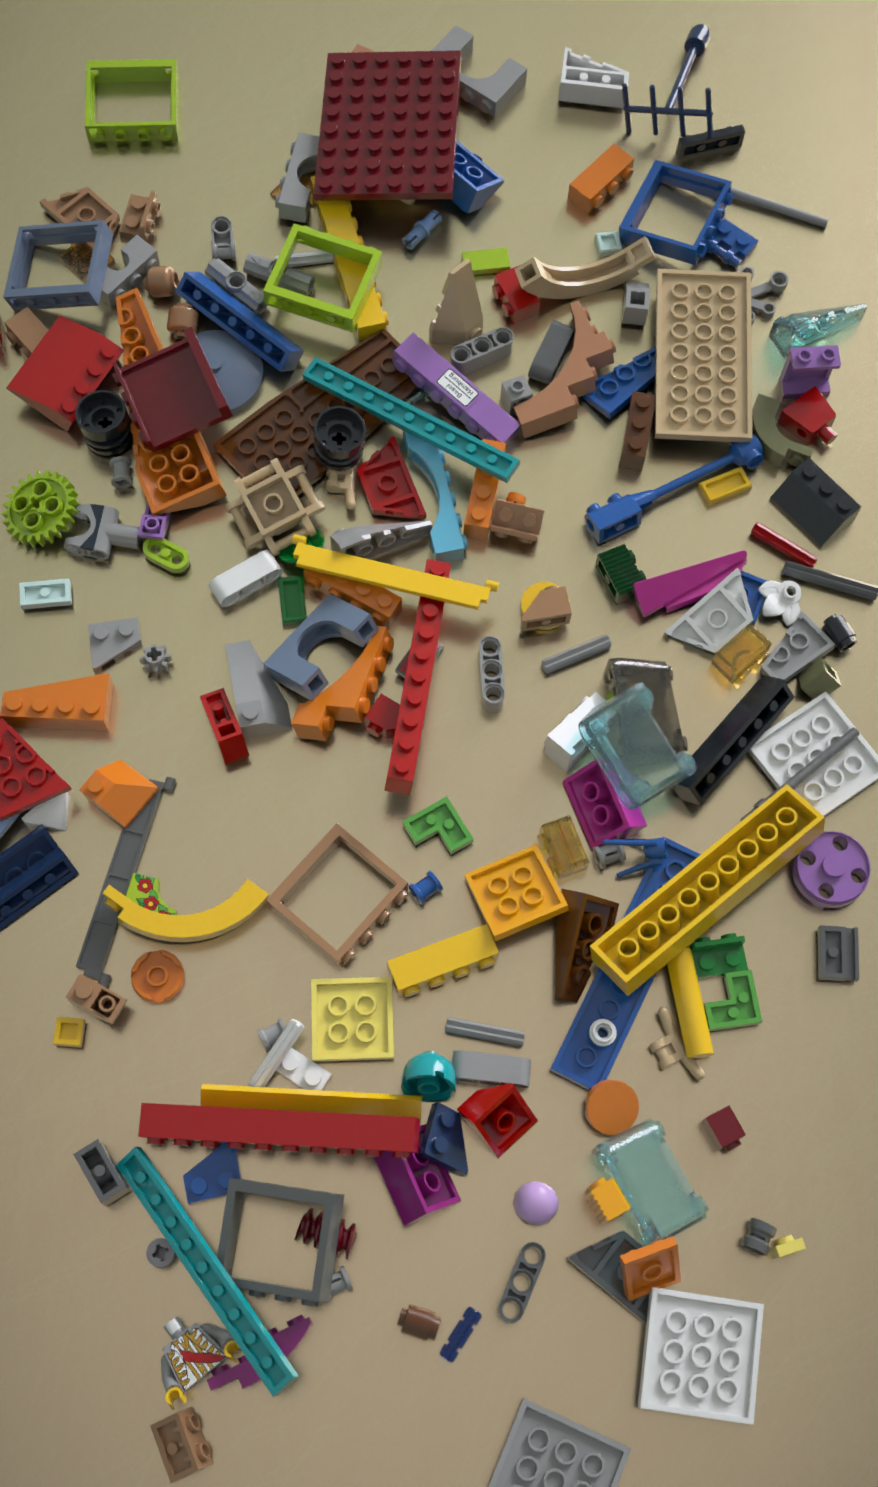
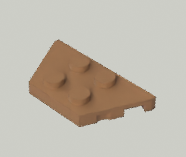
[39,187,120,252]

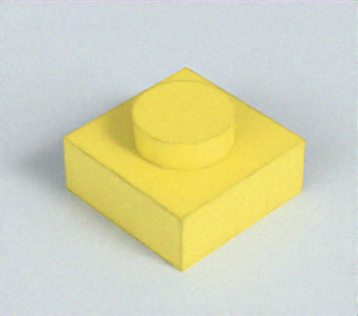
[770,1235,806,1259]

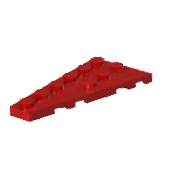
[0,716,72,822]

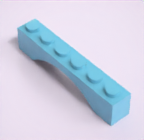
[403,431,468,562]

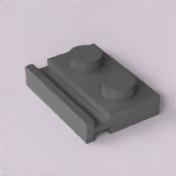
[818,925,859,982]

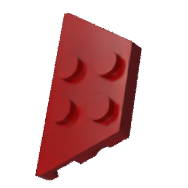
[357,436,426,520]

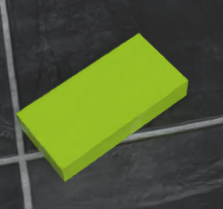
[462,247,511,275]

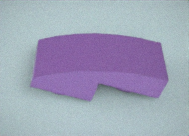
[138,502,172,540]

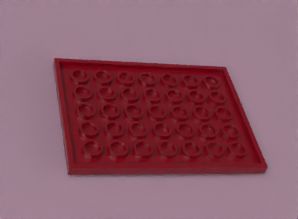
[313,50,462,201]

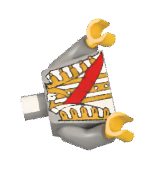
[161,1316,241,1410]

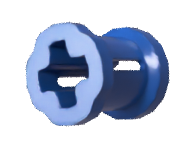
[408,871,443,905]

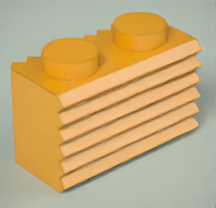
[585,1177,631,1226]

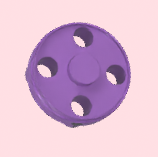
[792,831,871,908]

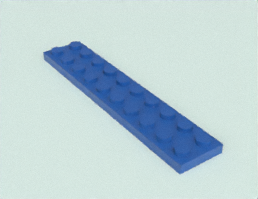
[550,836,701,1090]

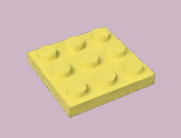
[311,977,394,1062]

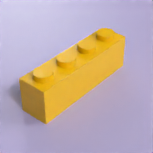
[387,924,499,997]

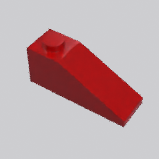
[200,688,249,764]

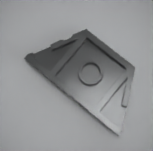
[567,1230,649,1325]

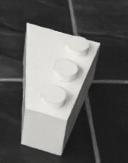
[558,47,629,108]
[544,692,619,772]

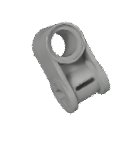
[211,216,236,261]

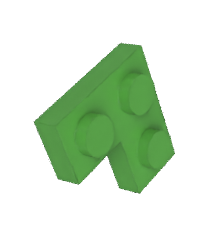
[402,796,474,854]
[703,969,763,1031]

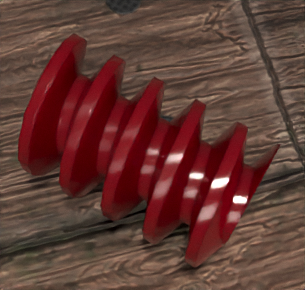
[295,1208,357,1260]

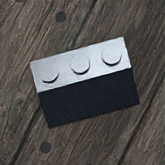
[770,458,861,548]

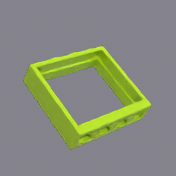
[85,59,179,142]
[263,223,382,333]

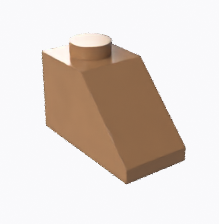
[520,586,572,632]

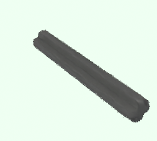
[782,561,878,600]

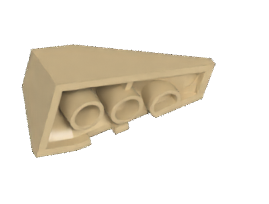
[429,258,483,345]

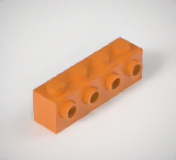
[304,569,402,629]

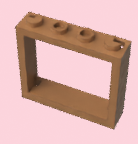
[266,823,409,967]

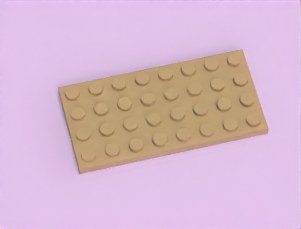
[655,269,752,442]

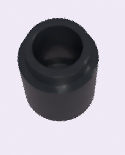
[822,614,857,652]

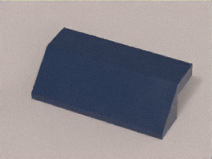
[0,824,78,930]

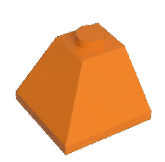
[79,759,159,828]

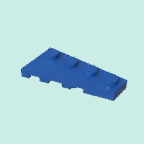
[580,346,656,419]

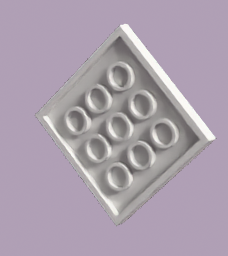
[748,691,878,816]
[638,1287,764,1425]

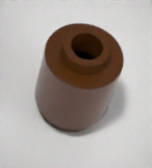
[397,1304,441,1341]

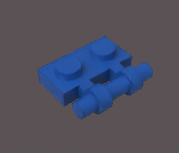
[706,218,758,268]

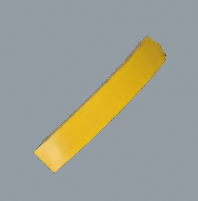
[103,879,269,942]

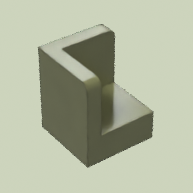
[798,657,841,699]

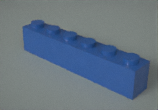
[175,272,305,372]

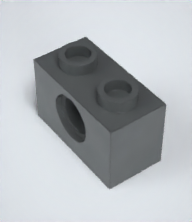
[73,1139,130,1206]

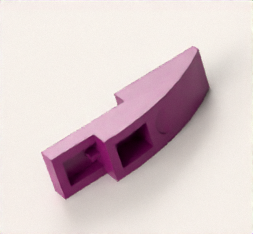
[207,1315,313,1391]

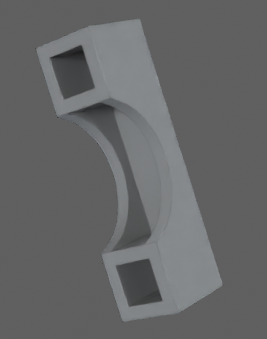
[275,133,319,223]

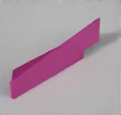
[633,550,747,617]

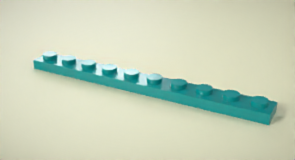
[302,357,520,483]
[116,1146,299,1397]

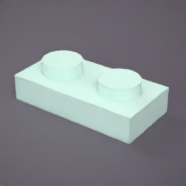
[19,578,72,610]

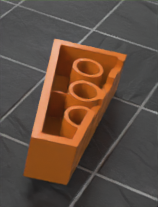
[0,673,114,731]

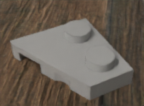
[88,617,142,672]

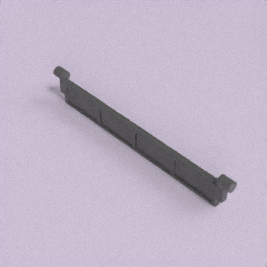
[76,777,176,988]

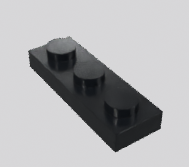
[676,124,746,160]

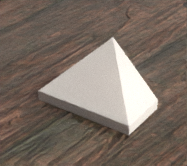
[21,792,70,831]

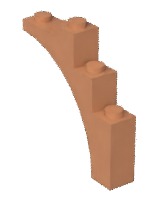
[514,300,616,439]

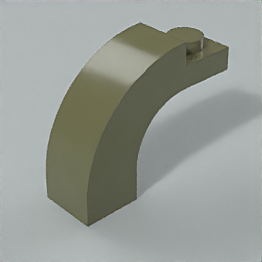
[752,393,814,468]

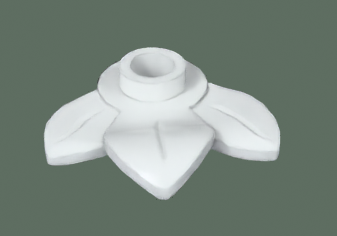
[758,580,802,626]

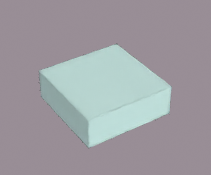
[595,230,622,257]

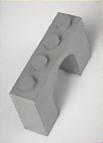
[432,25,527,118]

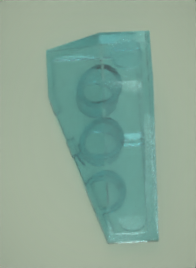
[769,304,867,357]

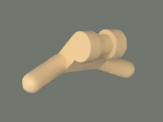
[325,465,356,509]
[649,1007,705,1080]

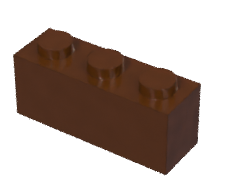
[618,391,656,472]

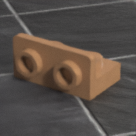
[119,191,161,242]
[489,499,545,544]
[150,1407,213,1483]

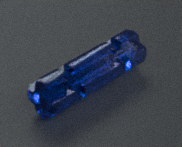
[440,1307,482,1363]

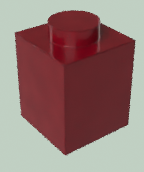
[701,1105,746,1152]

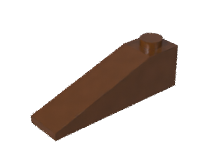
[556,889,619,1002]

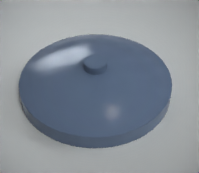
[196,330,264,414]

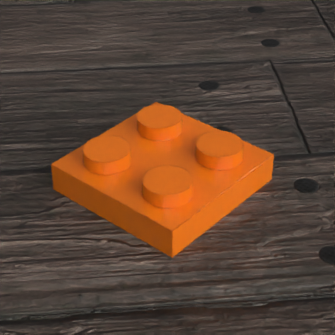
[620,1236,681,1301]

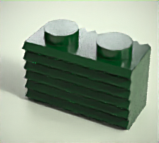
[596,544,646,604]

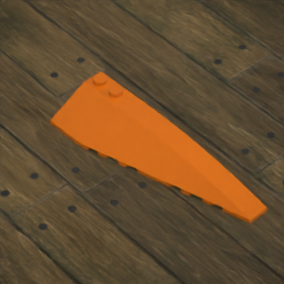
[116,288,227,515]

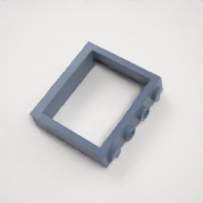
[3,220,113,311]

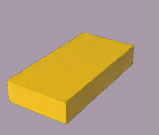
[698,466,752,507]

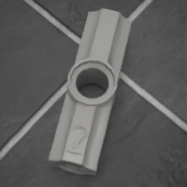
[243,252,315,296]
[205,258,268,315]

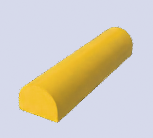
[667,948,714,1058]

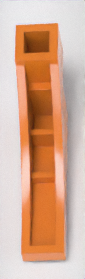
[291,626,394,741]

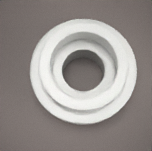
[589,1019,617,1047]

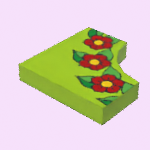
[117,873,177,926]

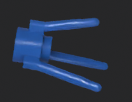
[602,837,668,878]

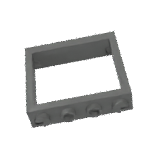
[217,1178,344,1307]

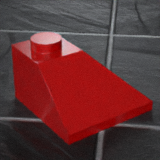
[457,1083,538,1158]

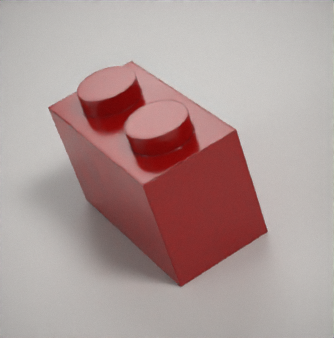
[492,265,540,324]

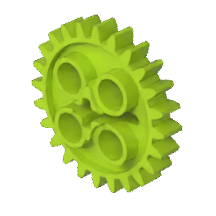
[1,470,80,547]

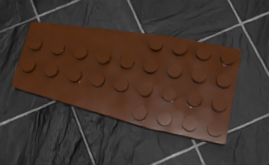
[213,329,420,496]

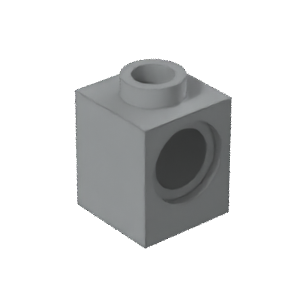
[500,375,533,416]

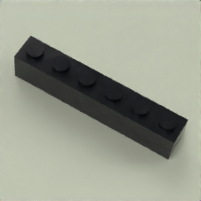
[669,675,795,806]

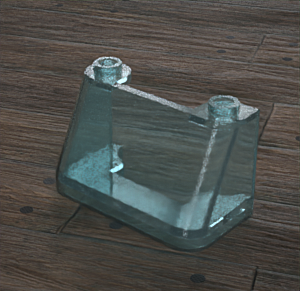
[578,682,697,810]
[591,1118,708,1247]

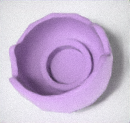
[513,1181,559,1225]

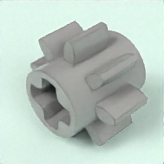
[139,642,172,676]

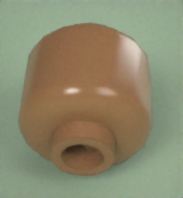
[144,266,180,298]
[167,303,199,340]

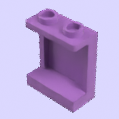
[779,345,841,399]

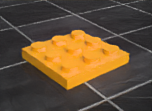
[464,844,569,941]

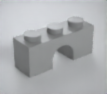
[100,235,160,308]

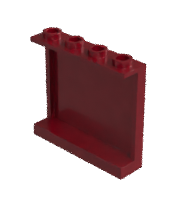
[112,327,233,453]

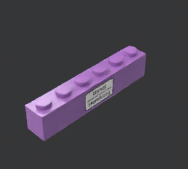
[392,332,521,446]

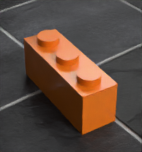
[568,144,634,214]

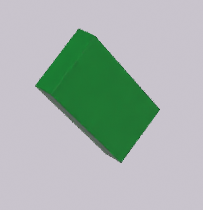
[278,576,307,626]

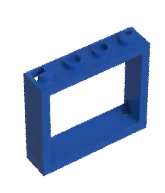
[619,160,734,265]

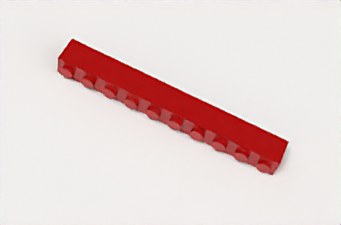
[384,559,451,795]
[138,1103,420,1158]

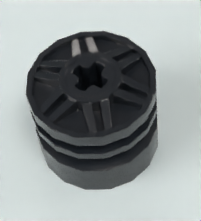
[75,390,133,456]
[313,406,366,471]

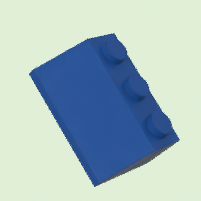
[451,140,504,214]

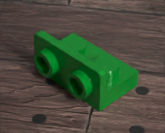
[689,933,748,979]

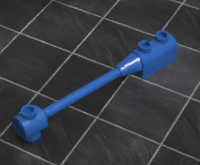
[584,435,764,544]

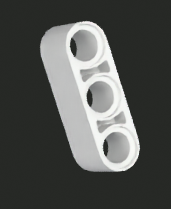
[208,550,283,607]

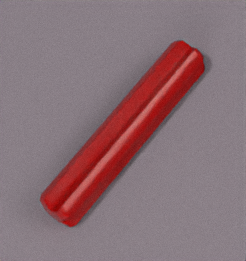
[751,522,818,568]

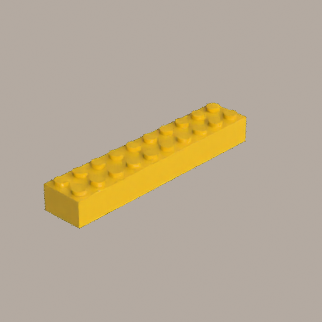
[590,784,825,996]

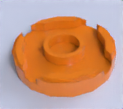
[131,950,185,1004]
[585,1080,639,1136]

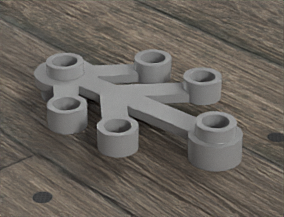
[740,266,789,325]

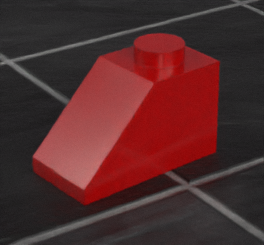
[364,693,424,739]

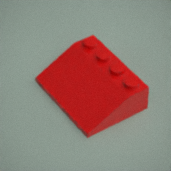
[6,315,124,431]

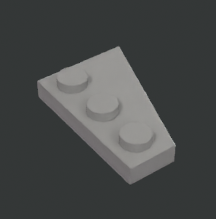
[760,611,835,682]

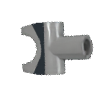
[64,504,142,560]

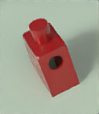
[777,386,837,445]

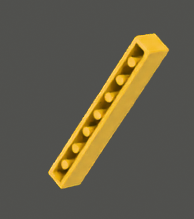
[310,176,389,342]

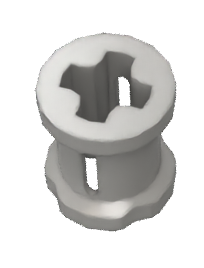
[109,456,133,488]
[593,838,626,869]
[257,1018,286,1052]
[329,1266,353,1300]

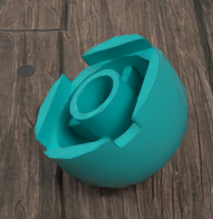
[401,1051,456,1102]

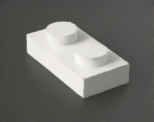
[276,1047,332,1091]

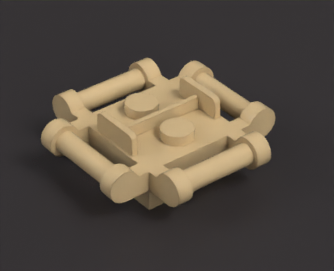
[225,458,326,557]

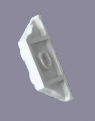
[665,568,753,654]

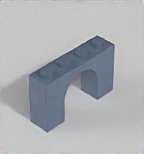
[263,594,379,701]

